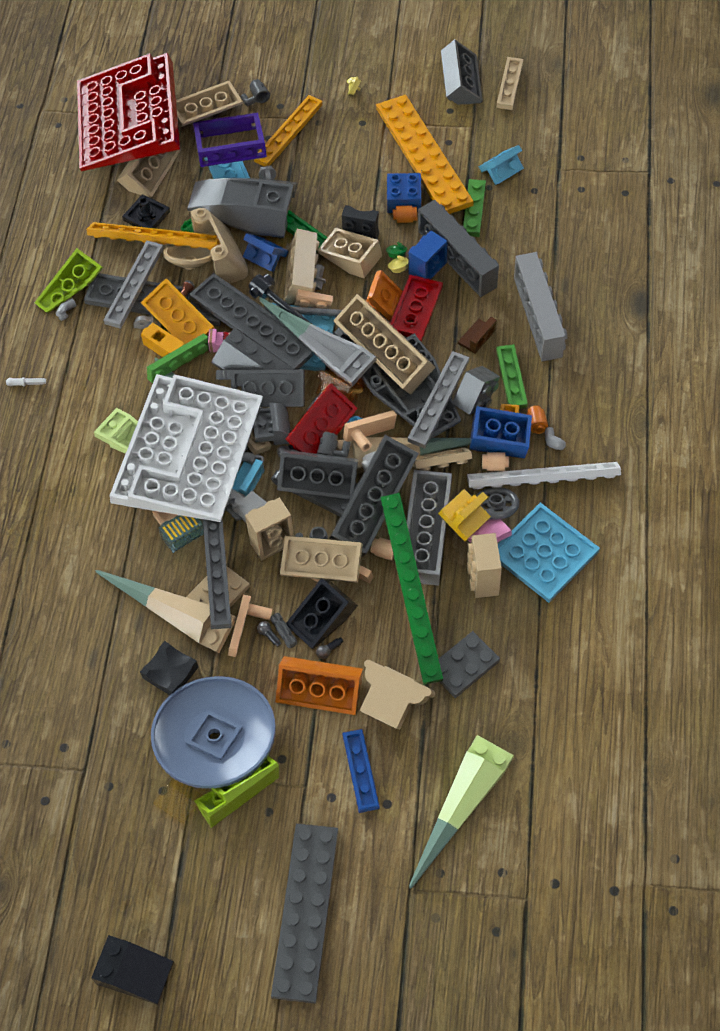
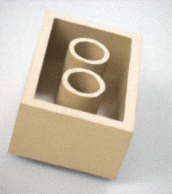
[245,497,294,561]
[467,533,502,598]

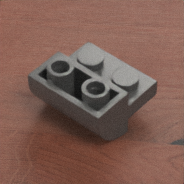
[253,403,291,445]

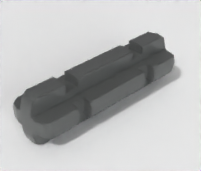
[270,613,297,648]

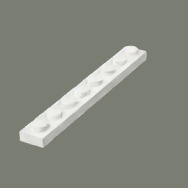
[467,462,621,489]

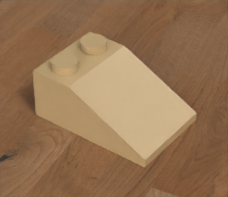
[317,228,382,278]

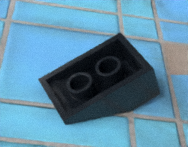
[286,578,358,649]
[91,935,174,1005]

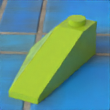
[34,248,103,313]

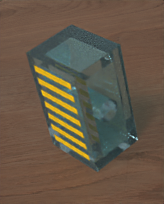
[158,515,204,553]

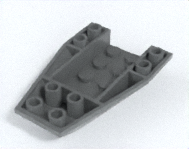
[187,178,298,238]
[361,333,461,439]

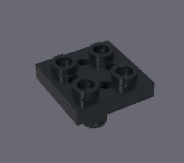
[122,194,170,229]

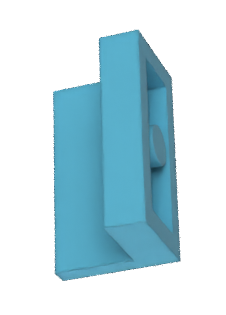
[233,459,264,496]

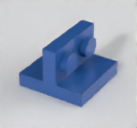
[243,233,289,272]

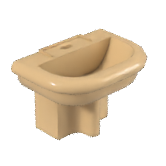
[359,660,435,730]

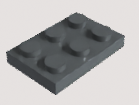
[439,631,500,699]

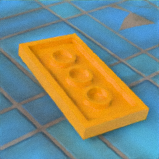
[141,278,215,344]

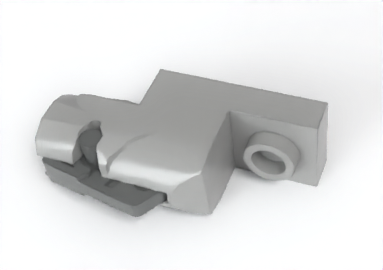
[225,488,267,522]

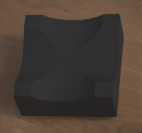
[341,205,379,239]
[140,641,198,695]

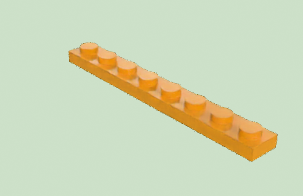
[87,222,221,250]

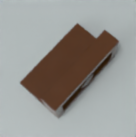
[458,317,497,354]

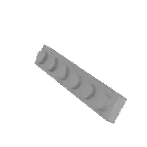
[104,241,163,329]
[408,351,469,449]

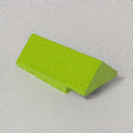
[194,756,279,828]

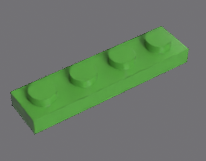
[463,179,486,237]
[147,333,209,383]
[496,344,528,409]

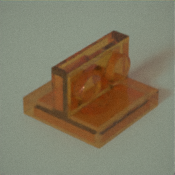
[316,370,364,402]

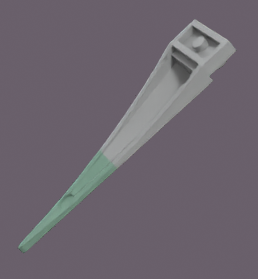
[259,298,377,386]

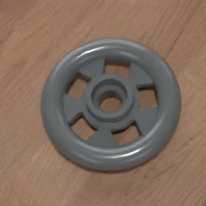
[476,487,519,520]

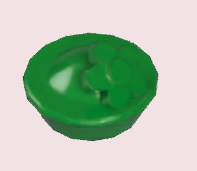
[180,219,194,232]
[386,242,407,258]

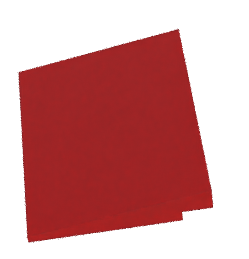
[77,53,180,172]

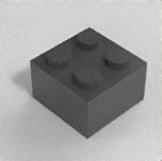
[452,366,500,415]

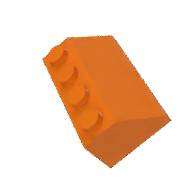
[275,656,363,715]

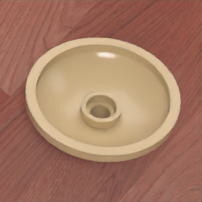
[164,244,212,270]

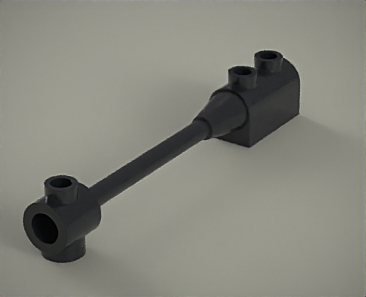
[249,274,356,344]

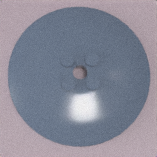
[151,676,276,788]

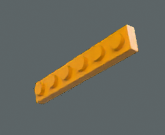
[254,95,323,167]

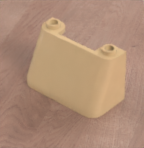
[190,208,248,284]

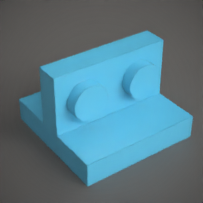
[478,145,524,185]

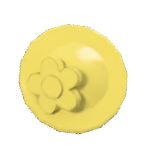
[347,76,361,95]
[388,255,409,273]

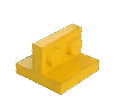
[438,489,491,541]

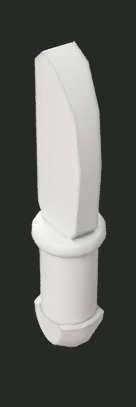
[6,377,46,386]

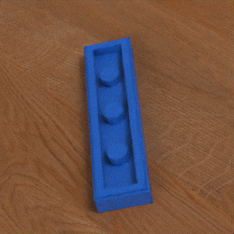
[342,729,380,813]

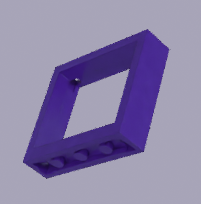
[193,113,267,167]

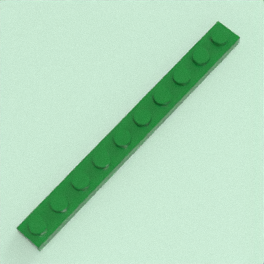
[381,493,443,685]

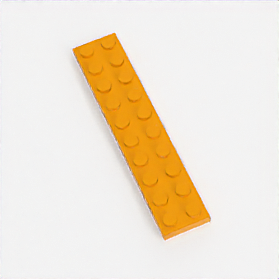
[376,94,474,214]

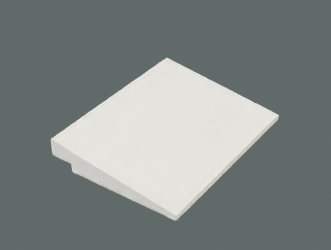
[110,374,263,522]

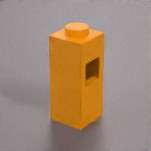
[141,322,185,357]

